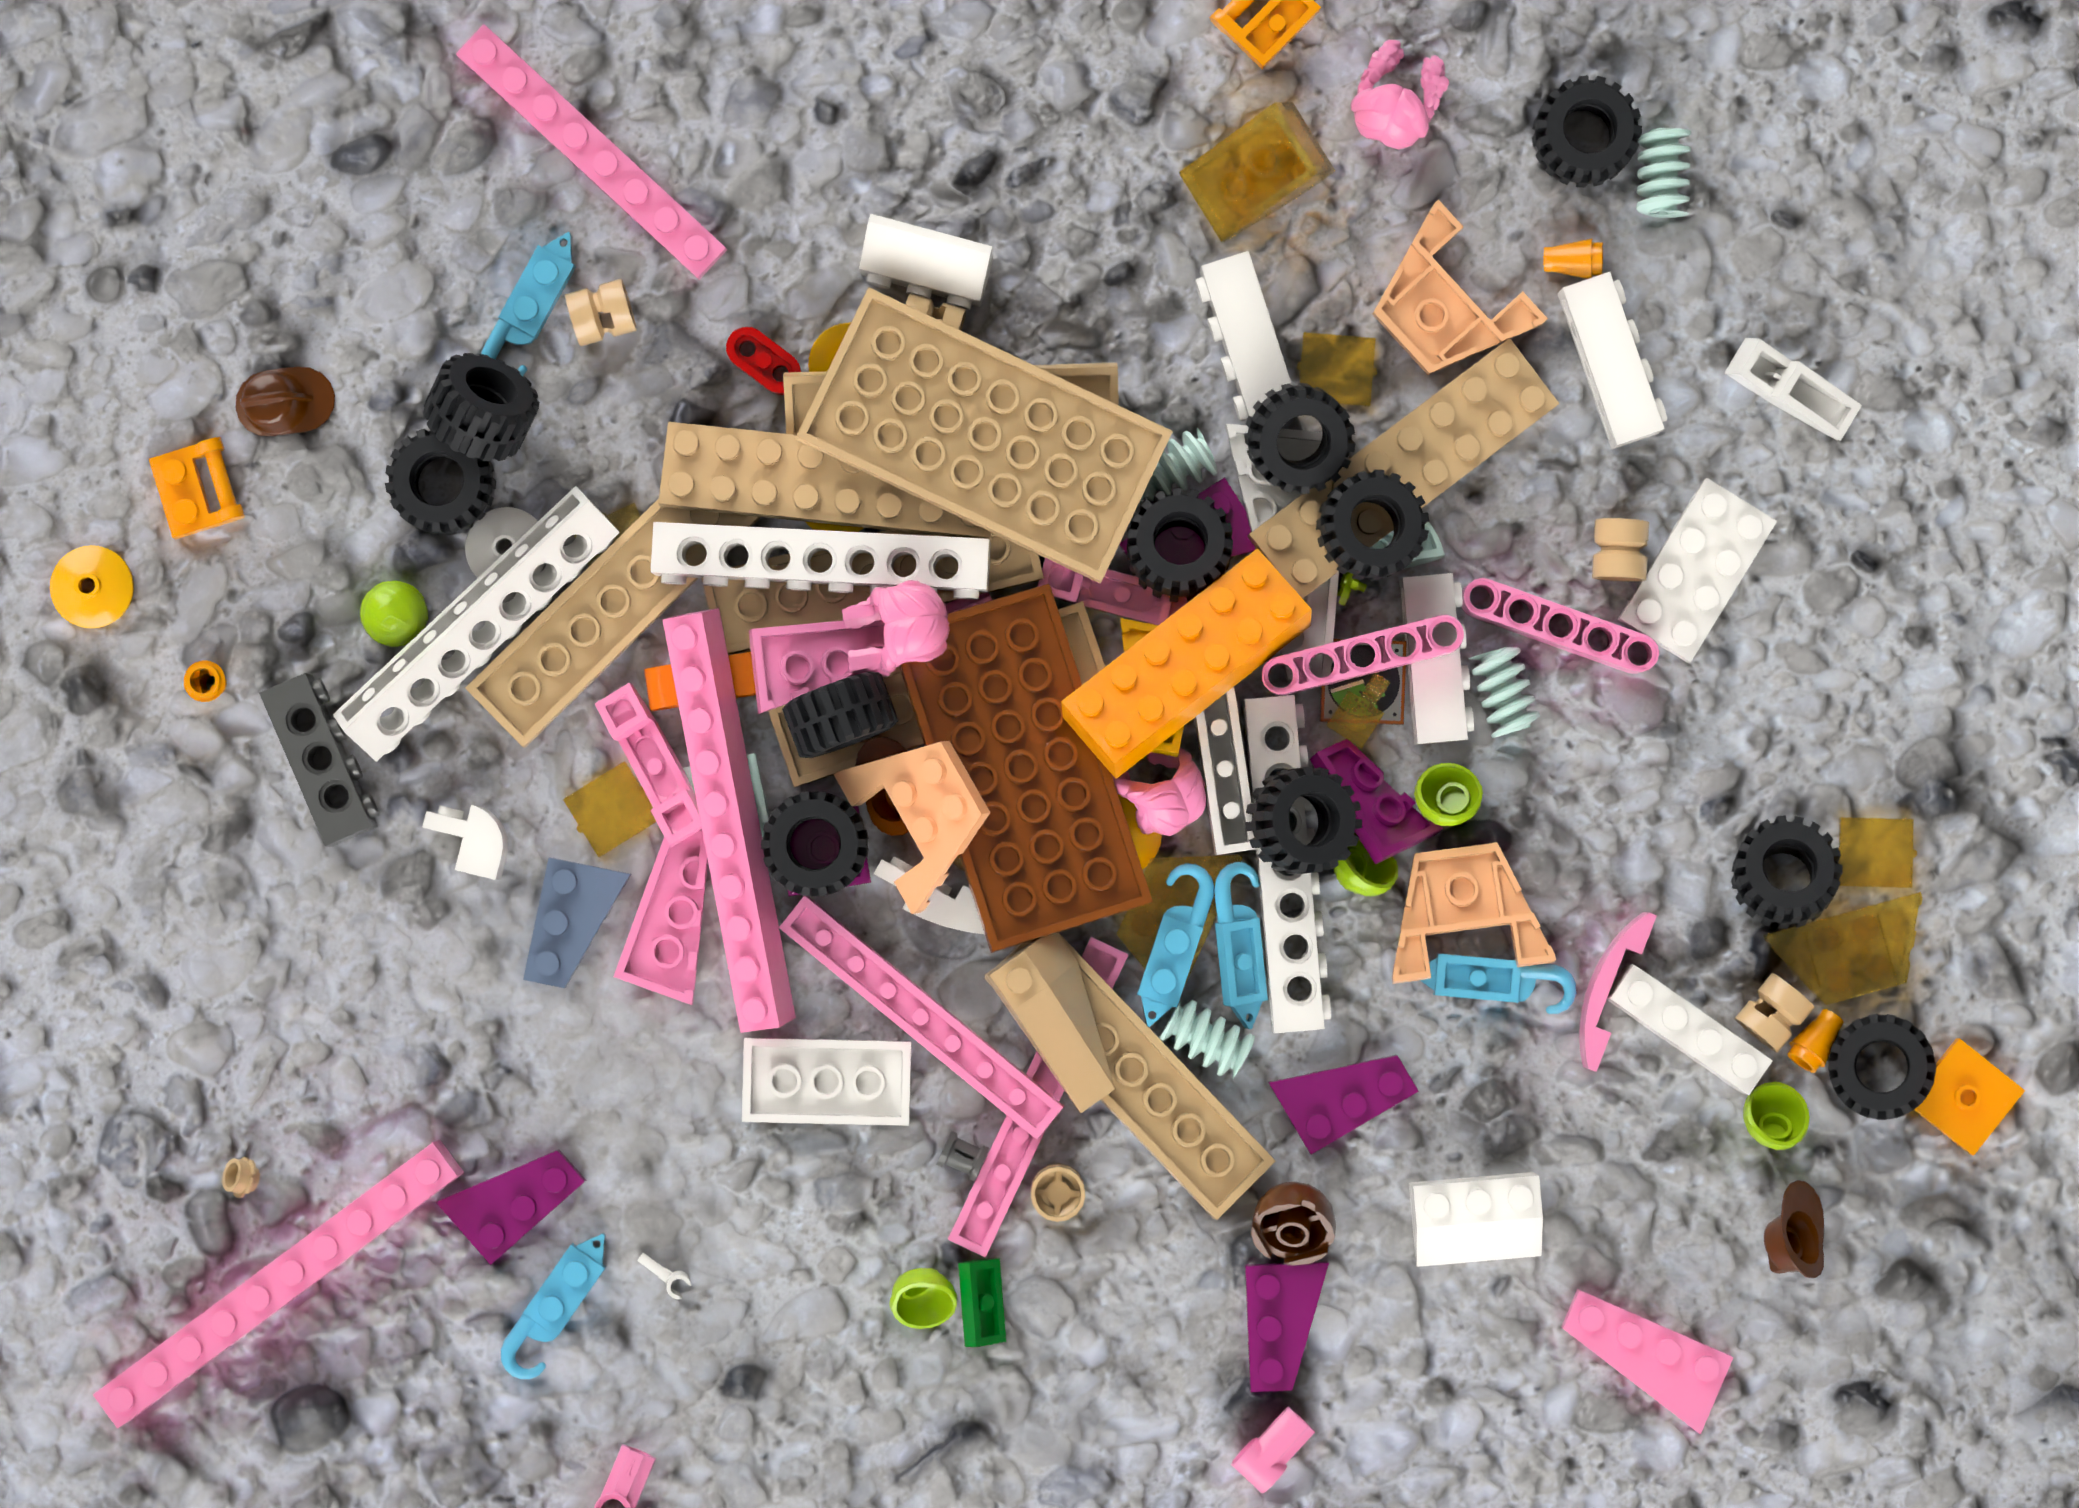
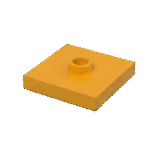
[1914,1038,2025,1156]

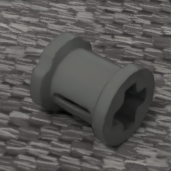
[936,1131,990,1182]

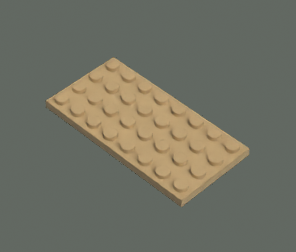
[796,287,1173,584]

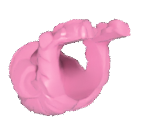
[1350,39,1449,150]
[842,580,950,677]
[1112,748,1206,836]

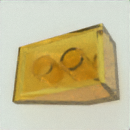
[1179,101,1335,242]

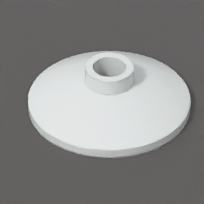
[465,507,546,578]

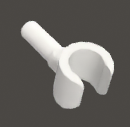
[638,1253,691,1299]

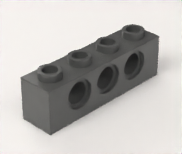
[259,673,379,847]

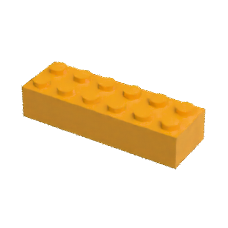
[1061,548,1312,779]

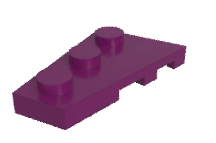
[1119,477,1255,565]
[1309,739,1443,865]
[1268,1055,1419,1155]
[436,1150,587,1265]
[1245,1261,1329,1392]

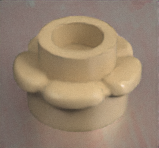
[222,1157,260,1198]

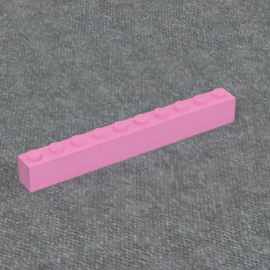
[662,608,796,1033]
[93,1140,464,1429]

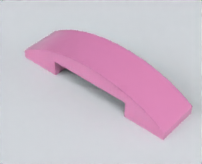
[1038,558,1198,625]
[595,683,702,847]
[1579,912,1657,1072]

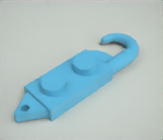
[482,232,576,376]
[1214,862,1268,1029]
[1137,863,1214,1027]
[1420,953,1577,1014]
[501,1233,606,1379]

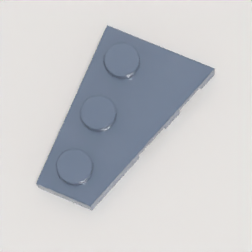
[523,857,632,988]

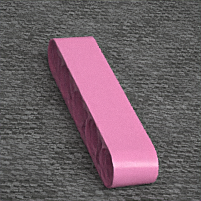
[1461,578,1659,674]
[1262,615,1464,696]

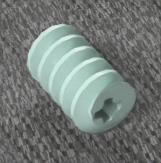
[1636,128,1691,218]
[1140,428,1217,503]
[1468,647,1540,738]
[1159,1000,1255,1079]

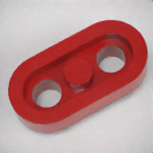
[726,327,801,395]

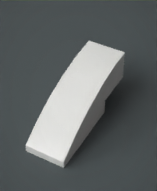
[1725,338,1862,441]

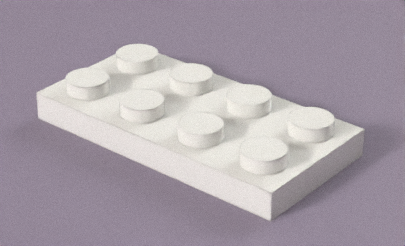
[1618,478,1777,663]
[742,1037,912,1126]

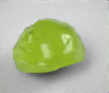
[360,580,428,647]
[1414,763,1483,826]
[1333,833,1398,897]
[1743,1082,1810,1150]
[889,1268,958,1329]

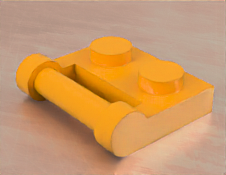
[1209,0,1321,70]
[149,437,245,539]

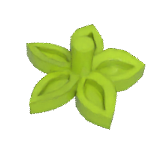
[1337,572,1367,606]

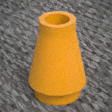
[1543,238,1603,279]
[184,660,227,702]
[1787,1009,1844,1073]

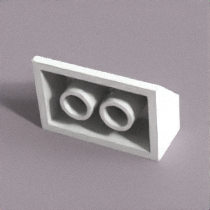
[859,214,993,310]
[1409,1172,1543,1267]

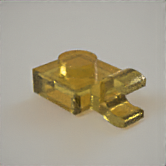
[1326,673,1390,748]

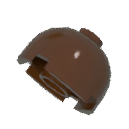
[1251,1182,1336,1266]

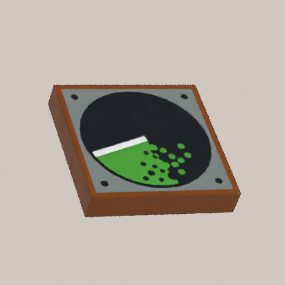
[1320,639,1407,725]

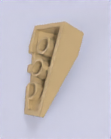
[984,933,1115,1113]

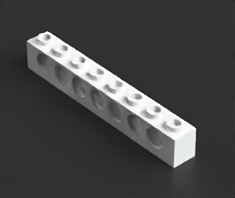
[333,486,620,762]
[651,522,991,599]
[1242,695,1331,1033]

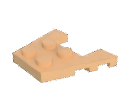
[1372,199,1548,375]
[834,741,990,914]
[1392,842,1556,984]

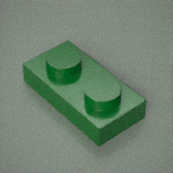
[958,1258,1006,1347]

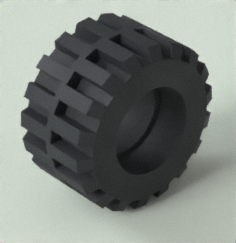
[1532,75,1642,188]
[423,353,540,461]
[1244,383,1356,494]
[385,428,496,535]
[1316,470,1429,581]
[1127,488,1233,602]
[782,672,898,758]
[1245,767,1362,874]
[761,791,869,897]
[1731,815,1843,929]
[1828,1014,1936,1120]

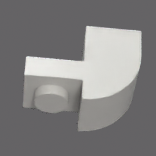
[422,805,508,880]

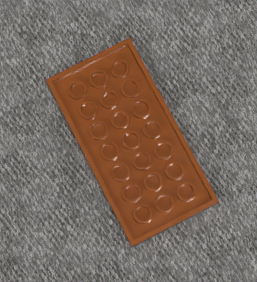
[899,584,1153,953]

